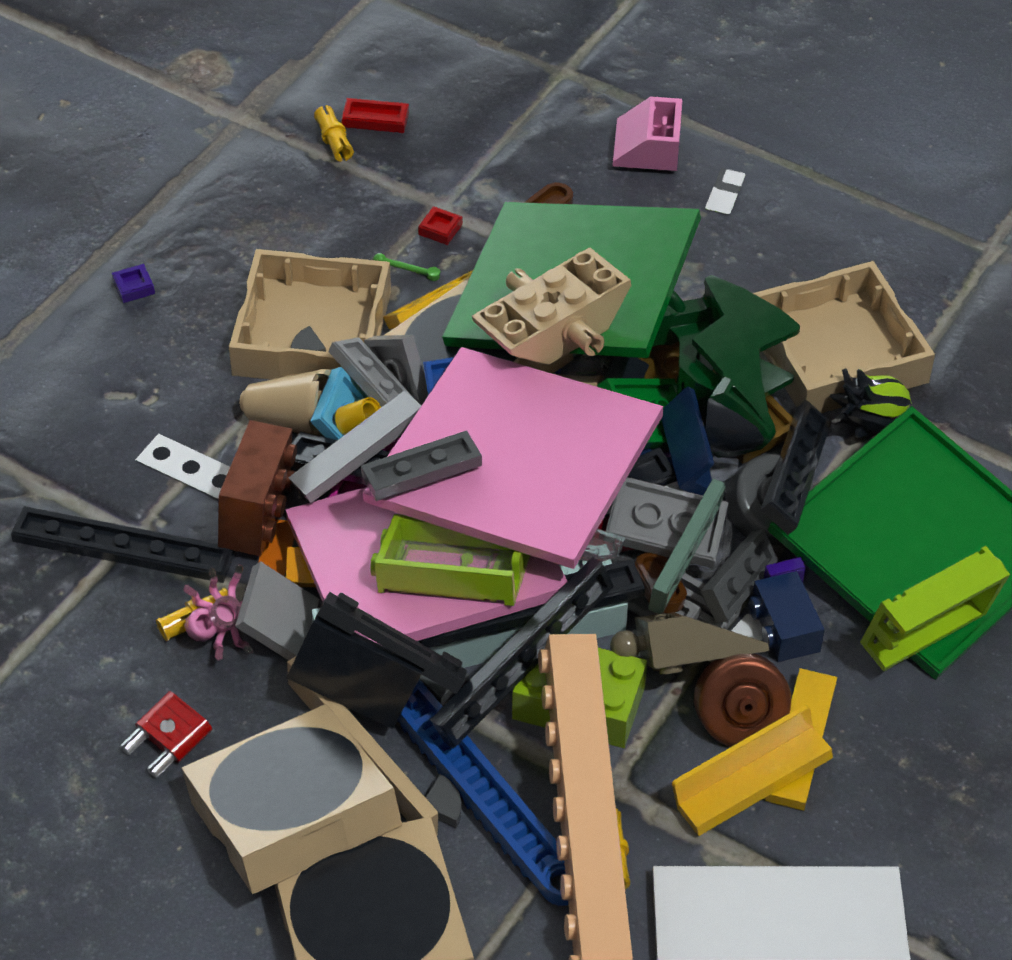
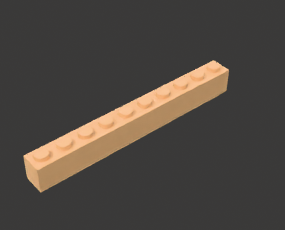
[538,634,633,960]

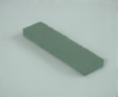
[648,478,726,614]

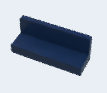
[661,386,714,496]

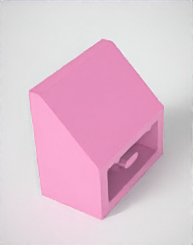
[613,97,682,171]

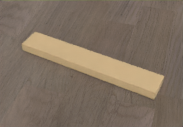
[287,657,438,835]

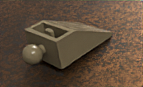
[610,612,769,674]

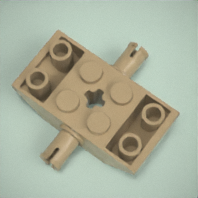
[472,247,631,365]

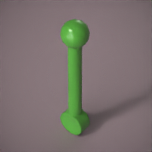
[373,253,440,281]

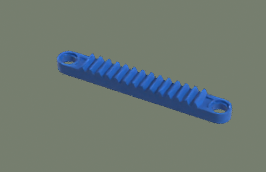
[398,679,569,906]

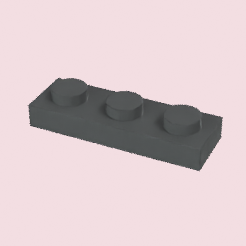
[361,430,482,501]
[701,529,779,623]

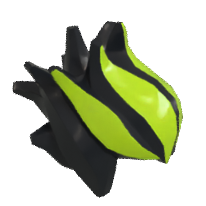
[830,368,912,438]

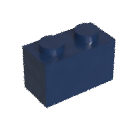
[748,571,825,662]

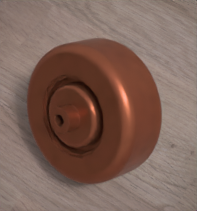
[694,653,791,747]

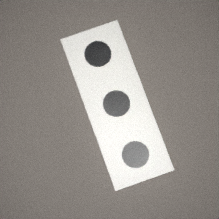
[135,434,230,499]

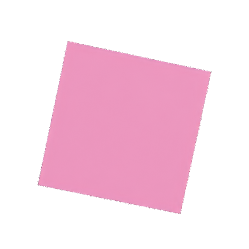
[363,347,663,569]
[285,487,568,644]

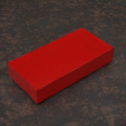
[341,98,409,133]

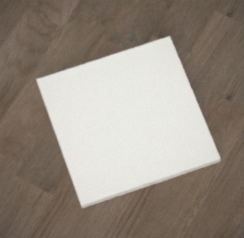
[652,866,910,960]

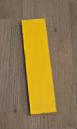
[765,668,837,811]

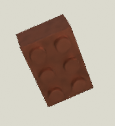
[218,420,297,556]

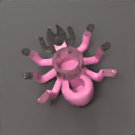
[183,564,253,661]

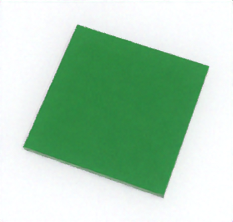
[442,202,701,358]
[768,406,1012,680]

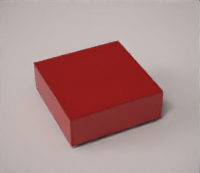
[418,206,463,245]

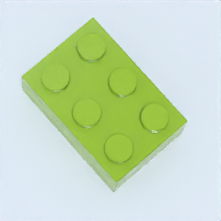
[512,648,647,749]

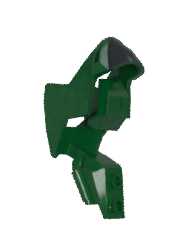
[653,275,800,458]

